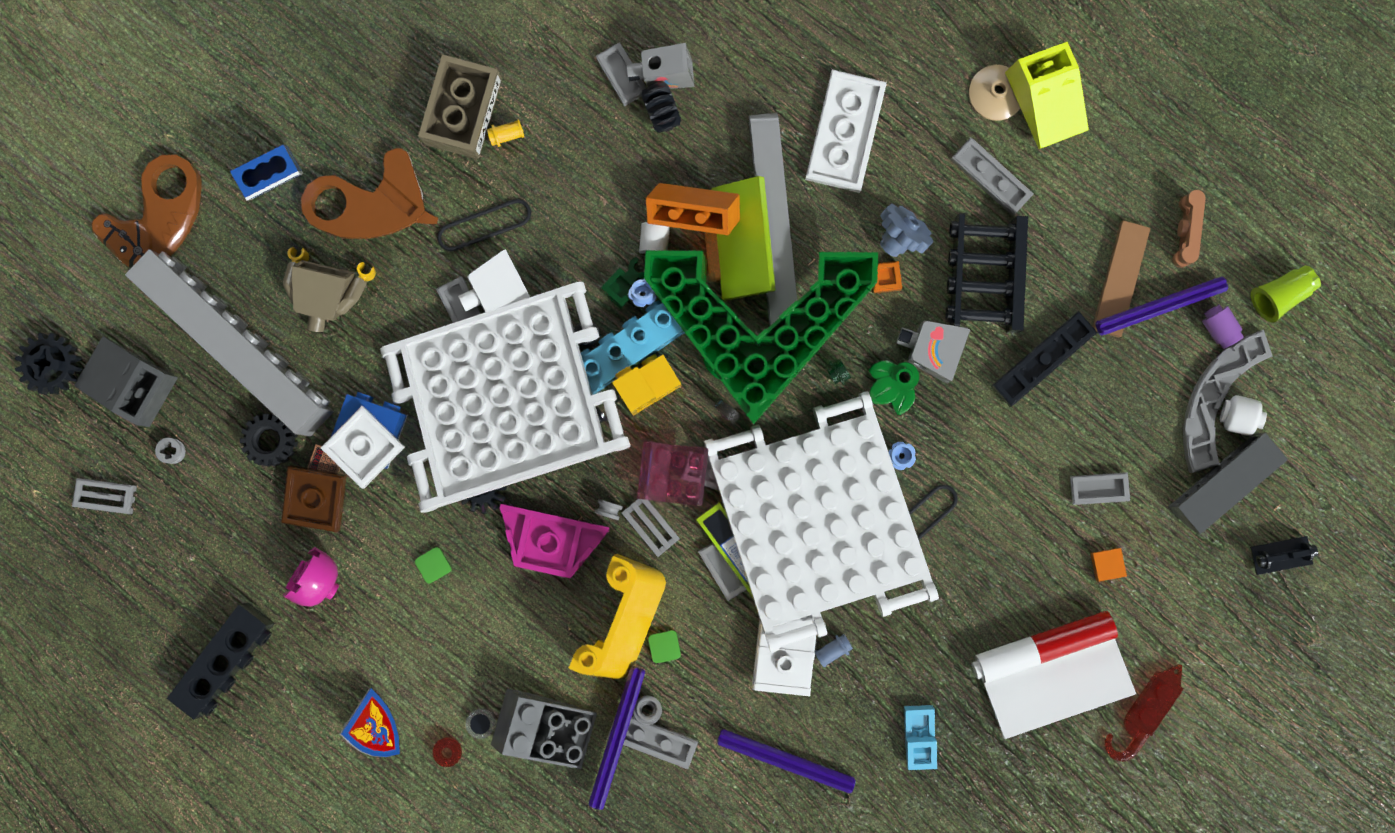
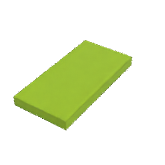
[711,176,776,300]

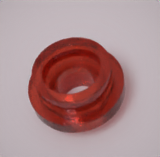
[433,737,462,767]

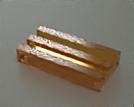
[704,232,721,282]

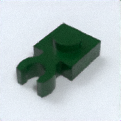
[600,257,645,309]

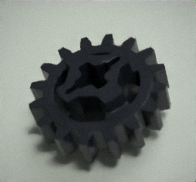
[15,333,82,395]

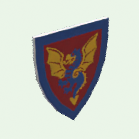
[340,688,400,757]

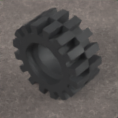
[240,414,298,466]

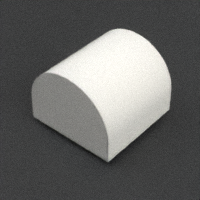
[639,222,670,254]

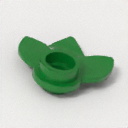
[869,360,920,415]

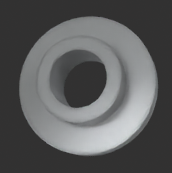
[633,696,662,725]

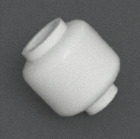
[1220,395,1267,436]

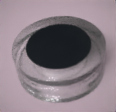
[466,708,496,739]

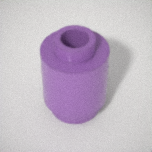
[1202,304,1244,349]

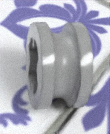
[155,438,186,464]
[594,499,623,520]

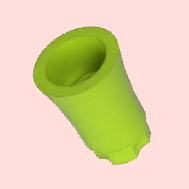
[1251,265,1321,323]

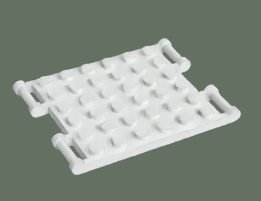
[380,282,630,513]
[704,391,939,652]

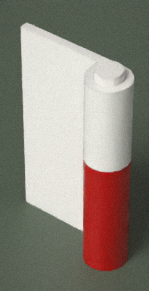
[971,611,1136,739]

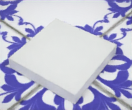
[321,406,405,489]

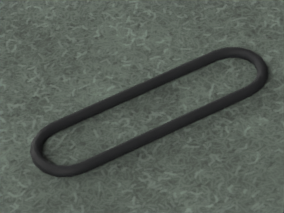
[437,199,531,251]
[909,484,958,540]

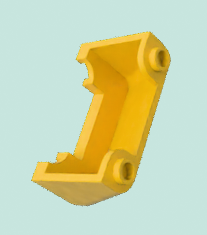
[568,554,666,679]

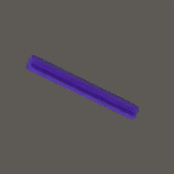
[1095,277,1228,335]
[589,666,645,810]
[717,729,856,793]

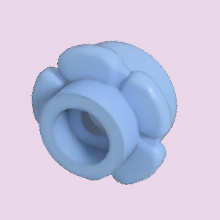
[628,279,656,307]
[888,442,916,470]

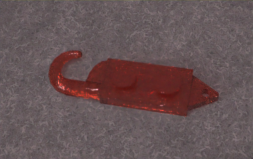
[1105,664,1184,762]

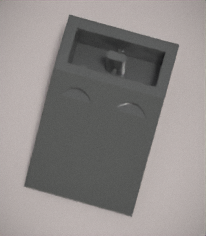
[74,336,178,427]
[491,688,597,769]

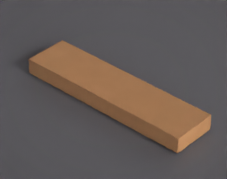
[1092,220,1151,338]

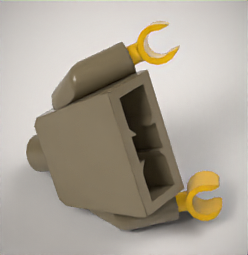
[283,247,376,332]

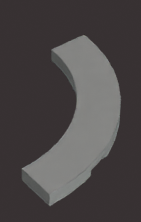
[1183,329,1273,473]

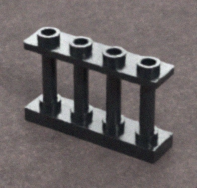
[945,213,1028,334]

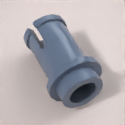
[814,634,853,667]

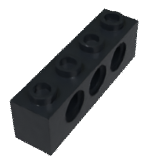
[166,603,275,720]

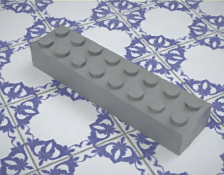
[125,249,334,437]

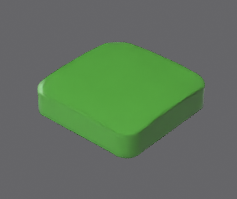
[415,547,452,584]
[648,630,681,663]

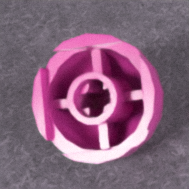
[283,547,339,607]

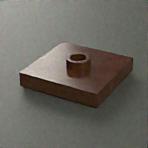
[281,465,347,532]

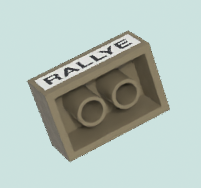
[418,54,502,160]

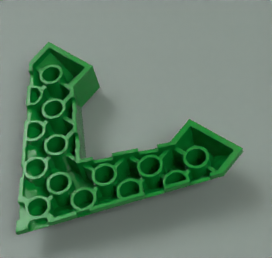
[644,250,878,424]

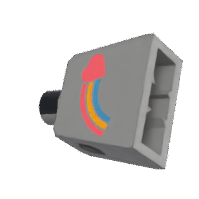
[627,43,695,89]
[896,321,970,383]

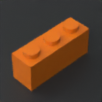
[646,183,740,235]

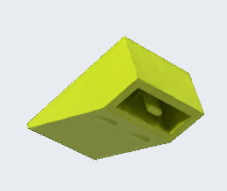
[1005,42,1089,149]

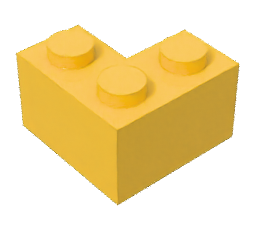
[612,354,682,416]

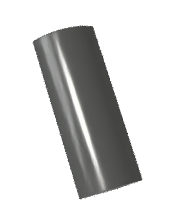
[1168,433,1288,534]

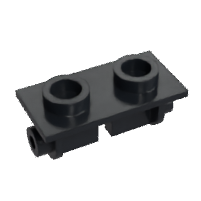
[1250,536,1318,575]

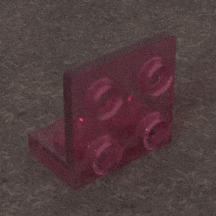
[637,441,709,506]

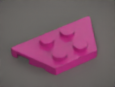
[500,504,610,578]

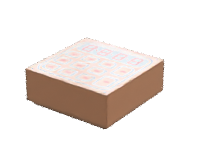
[307,444,340,473]

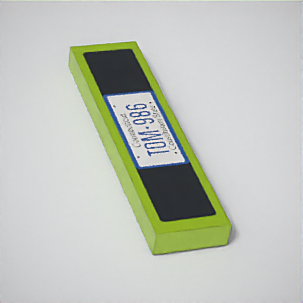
[696,502,753,598]

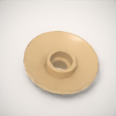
[969,65,1020,121]

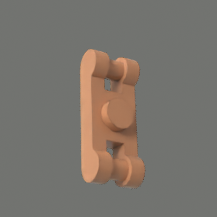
[1172,190,1206,268]

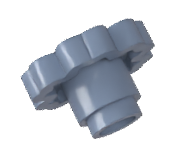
[880,204,933,257]

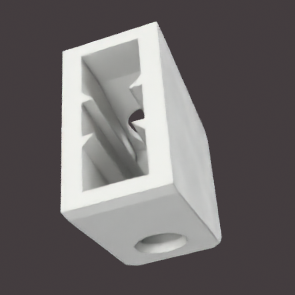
[458,249,530,312]

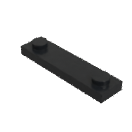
[991,311,1098,407]

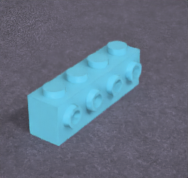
[581,300,685,395]

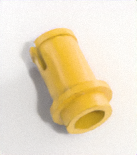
[487,119,524,147]

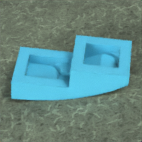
[904,705,937,770]

